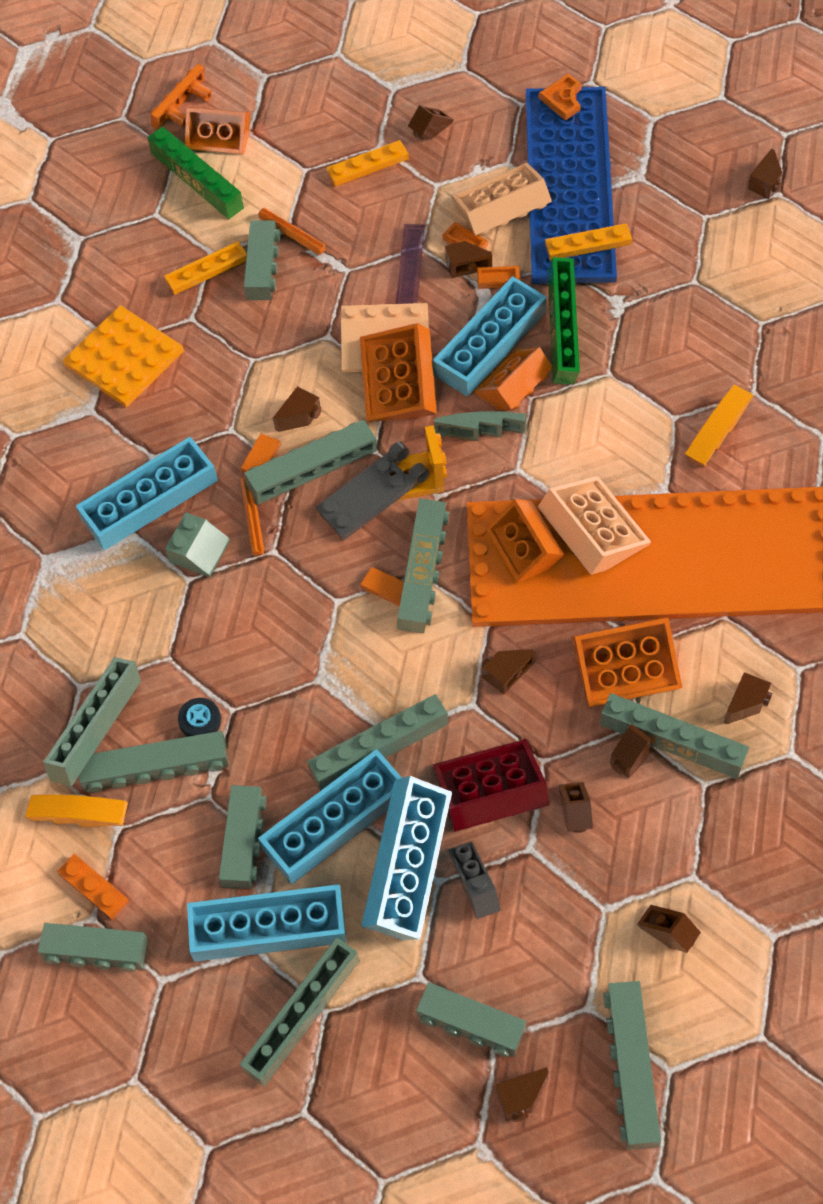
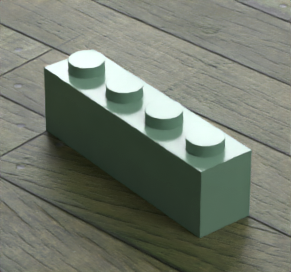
[244,221,280,300]
[219,785,267,889]
[38,923,149,972]
[416,982,526,1057]

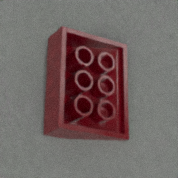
[433,739,550,832]

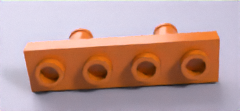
[150,64,212,130]

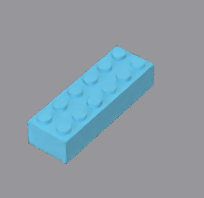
[433,276,547,397]
[76,437,218,551]
[258,749,402,885]
[361,776,452,941]
[187,884,347,962]

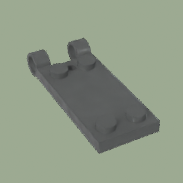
[316,441,430,541]

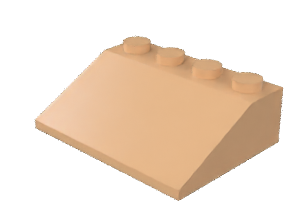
[453,163,552,236]
[341,303,429,373]
[538,476,651,575]

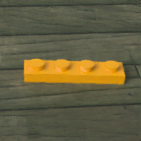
[326,140,409,187]
[545,223,632,261]
[164,241,247,295]

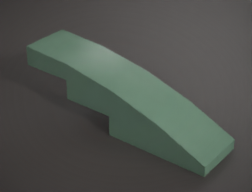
[434,411,526,441]

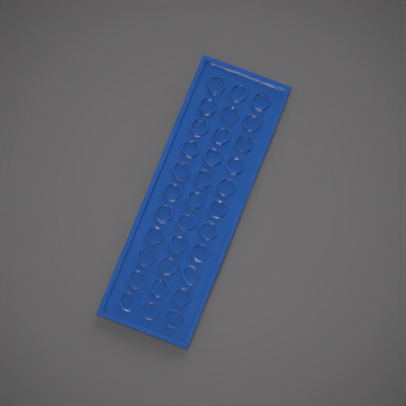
[526,87,617,284]

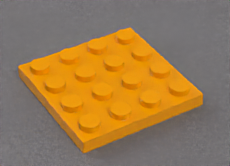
[62,305,184,408]

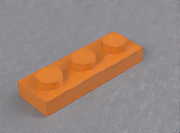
[57,853,129,920]

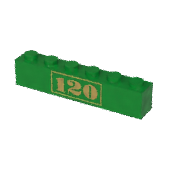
[147,126,244,219]
[547,257,580,385]

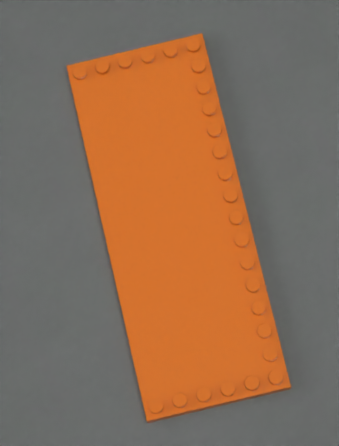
[467,487,823,627]

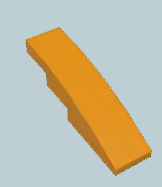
[685,384,754,467]
[25,794,128,827]

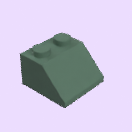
[165,512,230,577]

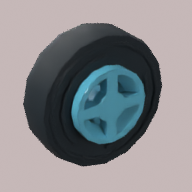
[178,697,221,737]

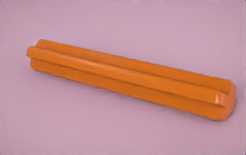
[258,208,326,255]
[240,477,264,556]

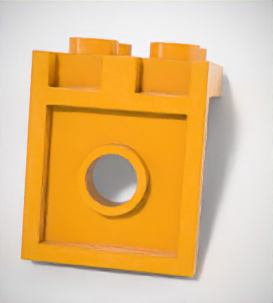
[390,425,447,501]

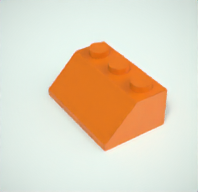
[185,107,250,154]
[474,347,553,411]
[486,499,564,583]

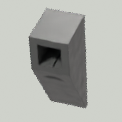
[449,841,501,919]

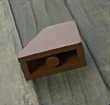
[408,105,454,139]
[747,149,782,199]
[445,241,492,278]
[273,386,321,432]
[482,649,536,695]
[724,672,773,724]
[610,724,651,778]
[559,782,593,833]
[637,905,701,953]
[496,1067,549,1122]

